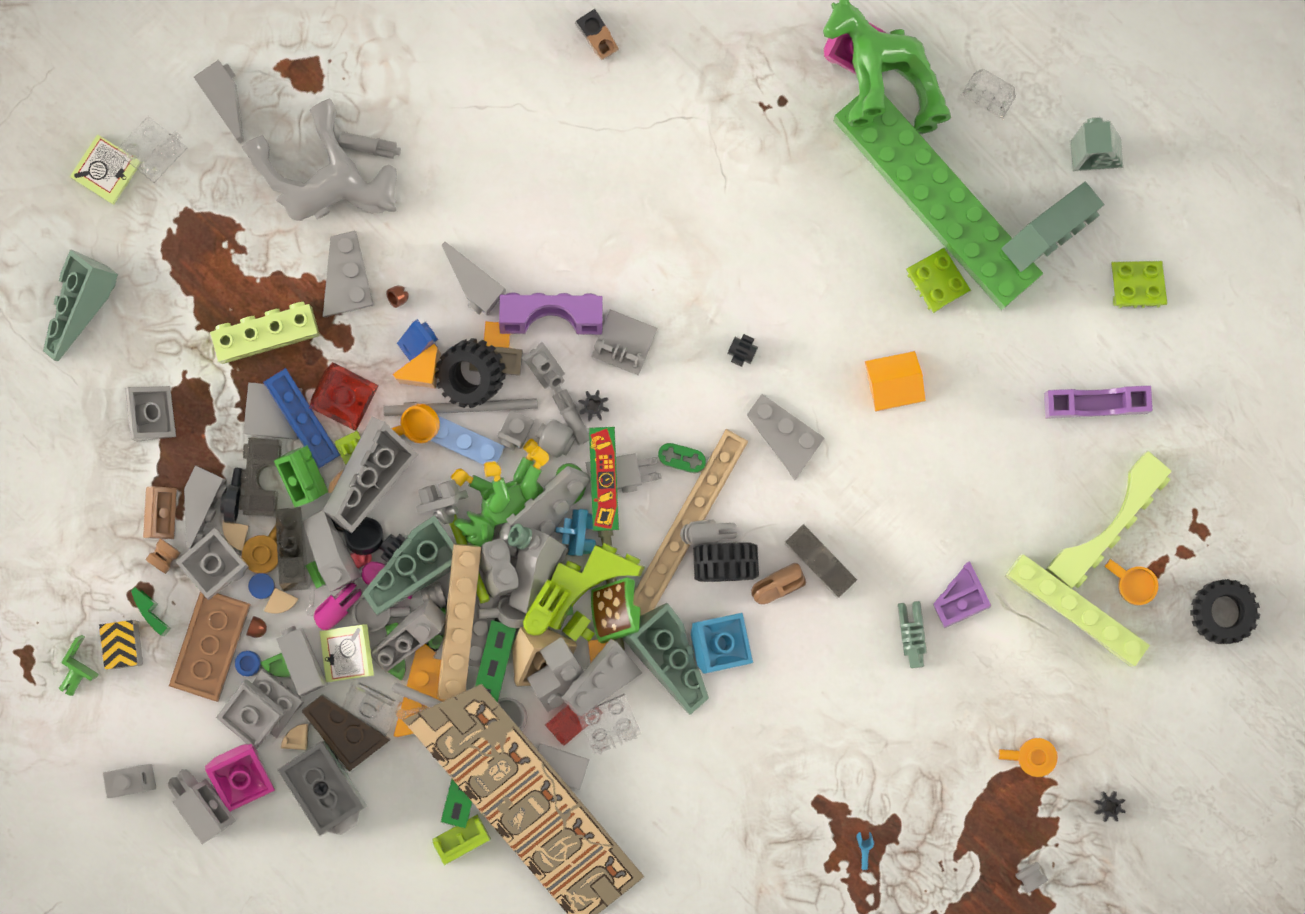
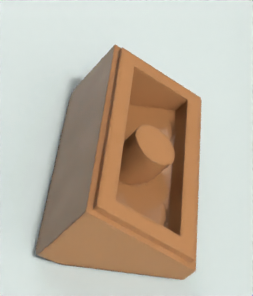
[143,486,177,539]

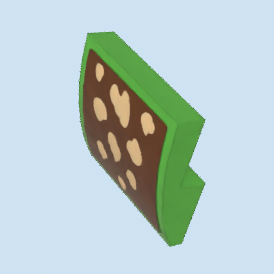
[591,577,640,644]

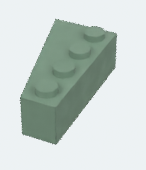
[1001,181,1105,272]

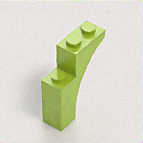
[540,543,645,630]

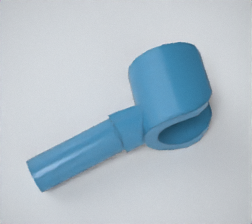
[857,832,874,870]

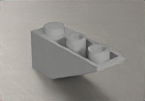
[184,466,228,549]
[371,599,446,672]

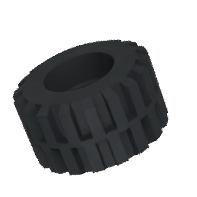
[435,338,506,408]
[693,542,759,582]
[1190,579,1260,644]

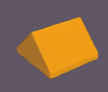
[393,344,441,389]
[865,351,926,411]

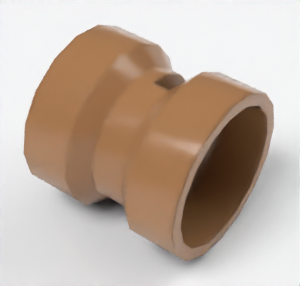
[145,538,181,574]

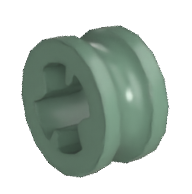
[508,524,532,550]

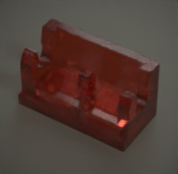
[545,705,603,746]

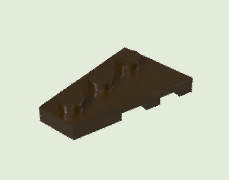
[301,694,390,772]

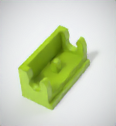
[432,814,491,865]

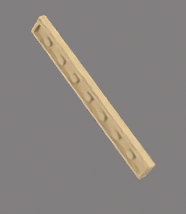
[633,429,748,616]

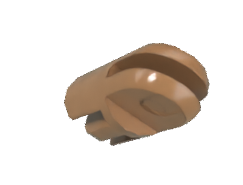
[751,563,806,604]

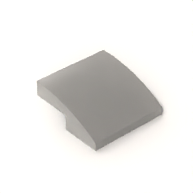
[243,383,303,440]

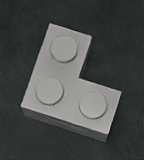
[527,637,584,712]

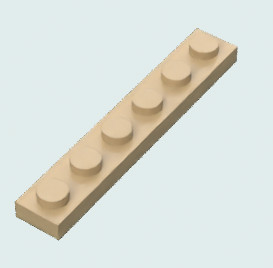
[437,544,481,700]

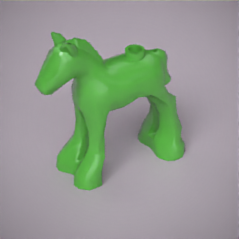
[823,0,951,134]

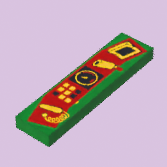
[589,427,619,531]

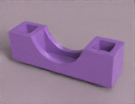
[499,292,603,335]
[1044,386,1153,419]

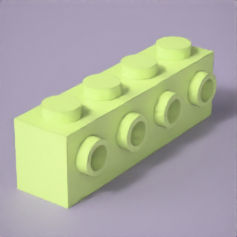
[210,302,320,364]

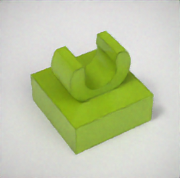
[334,431,361,465]
[562,611,595,642]

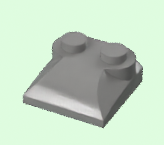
[176,528,249,600]

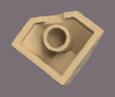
[512,627,577,686]

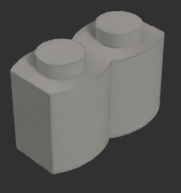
[479,538,518,598]

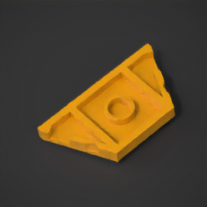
[394,643,445,737]

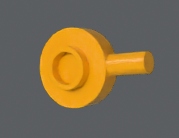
[391,404,440,443]
[1104,559,1158,605]
[998,738,1058,777]

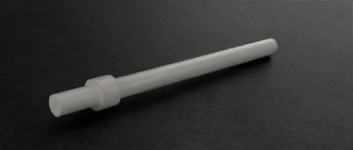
[383,398,538,416]

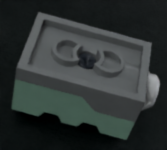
[278,741,367,836]

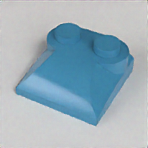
[691,613,753,674]

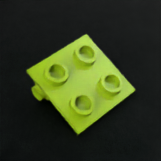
[906,248,971,313]
[1111,261,1168,308]

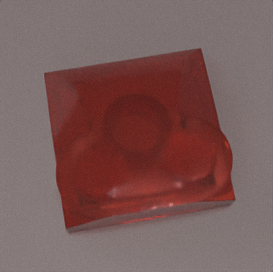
[309,362,379,431]

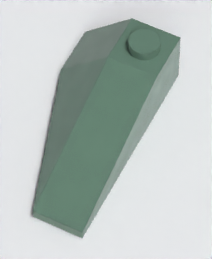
[622,603,709,715]

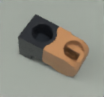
[575,9,619,61]

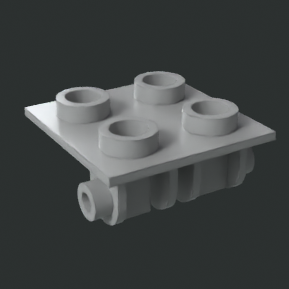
[591,309,657,375]
[252,669,304,738]

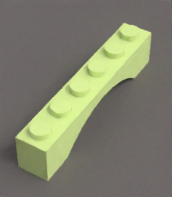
[1046,451,1172,589]
[1005,554,1150,667]

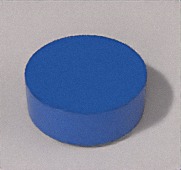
[248,573,275,599]
[235,651,262,676]

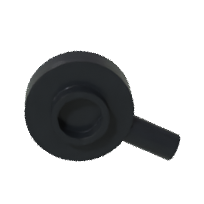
[220,468,244,524]
[330,517,384,555]

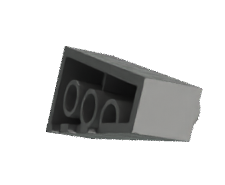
[323,417,418,533]

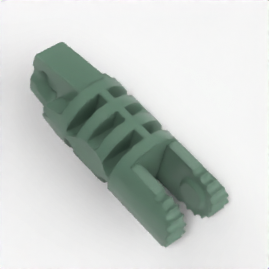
[898,601,927,669]

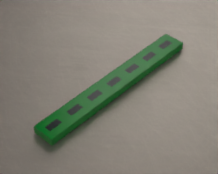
[441,620,517,829]

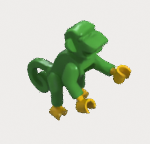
[451,438,586,547]

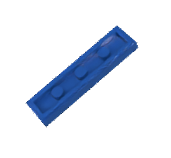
[263,368,340,469]

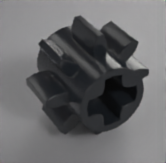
[727,334,758,367]
[578,390,609,422]
[379,534,406,563]
[1093,791,1126,822]

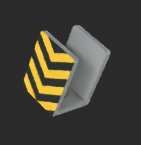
[99,620,143,669]

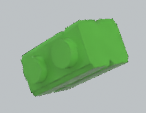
[274,445,328,507]

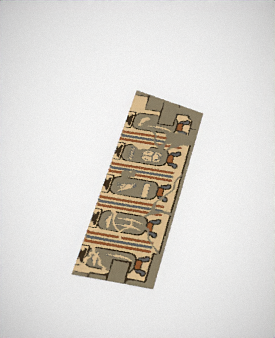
[403,684,645,914]

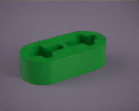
[658,443,706,473]

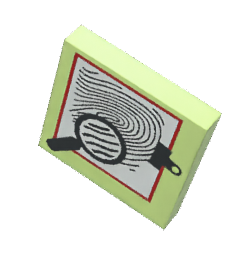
[70,134,141,205]
[320,624,374,682]

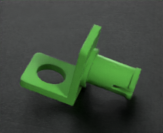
[59,635,99,696]

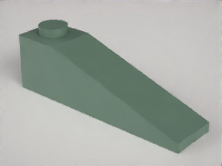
[43,250,118,361]
[362,515,454,615]

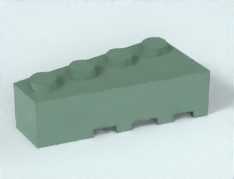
[1070,117,1123,171]

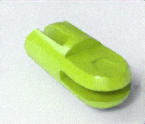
[523,579,570,636]

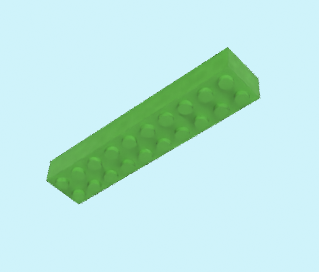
[833,94,1043,311]

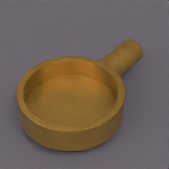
[242,520,287,574]

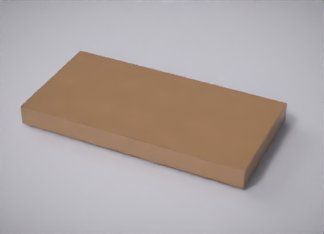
[169,591,251,702]

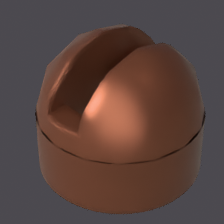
[386,285,409,308]
[246,616,267,638]

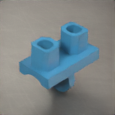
[555,509,596,556]

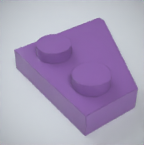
[933,561,991,629]

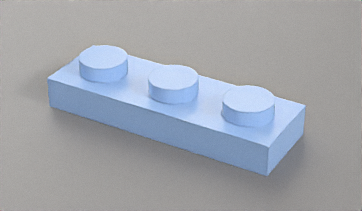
[430,416,505,465]

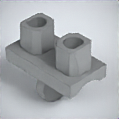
[522,342,565,390]
[416,479,468,524]

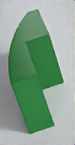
[131,587,171,636]

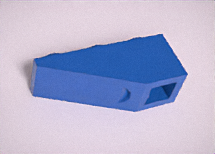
[397,319,439,361]

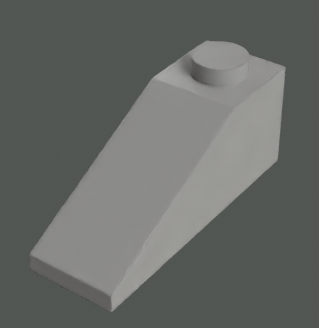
[194,60,244,144]
[442,241,506,315]
[302,510,362,592]
[509,528,566,614]

